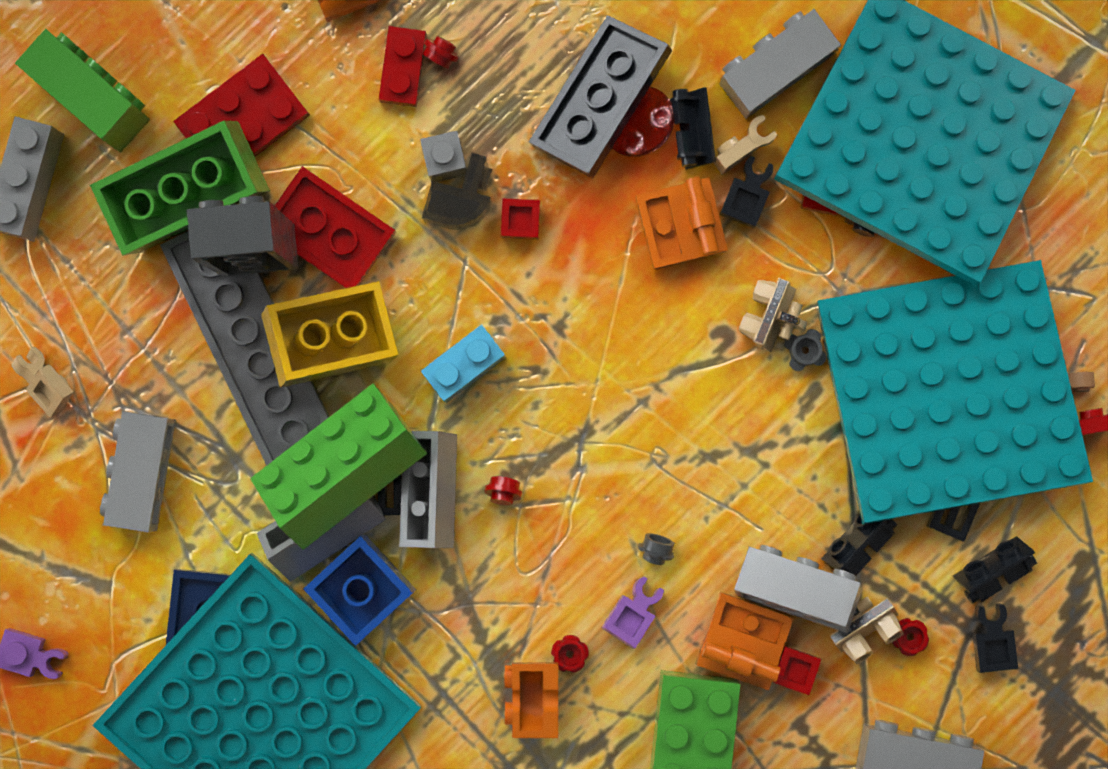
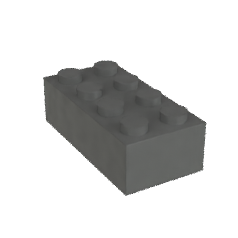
[187,196,298,277]

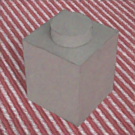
[420,131,468,183]

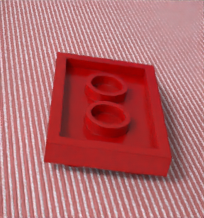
[173,53,310,157]
[274,166,396,288]

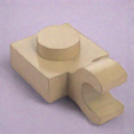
[714,115,777,175]
[11,347,74,418]

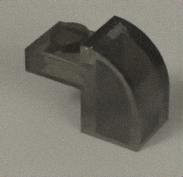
[422,153,493,230]

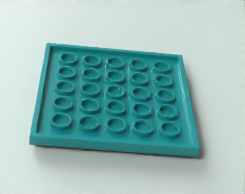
[774,0,1076,286]
[816,260,1093,525]
[92,553,421,769]

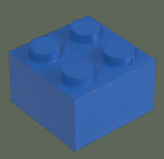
[303,534,416,646]

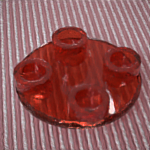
[612,87,674,157]

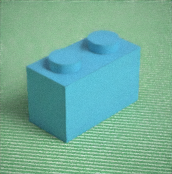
[421,324,506,403]

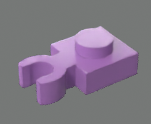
[601,577,664,649]
[0,628,69,679]

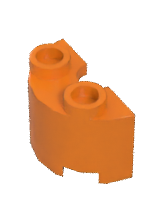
[504,662,558,738]

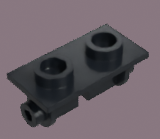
[670,87,716,170]
[821,513,897,576]
[953,536,1037,604]

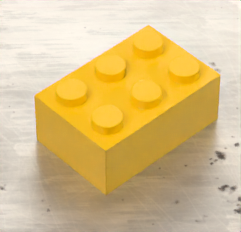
[261,281,399,388]

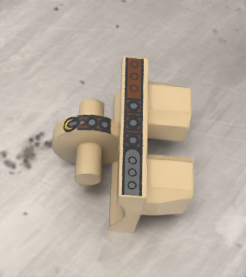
[739,278,807,352]
[830,596,903,664]

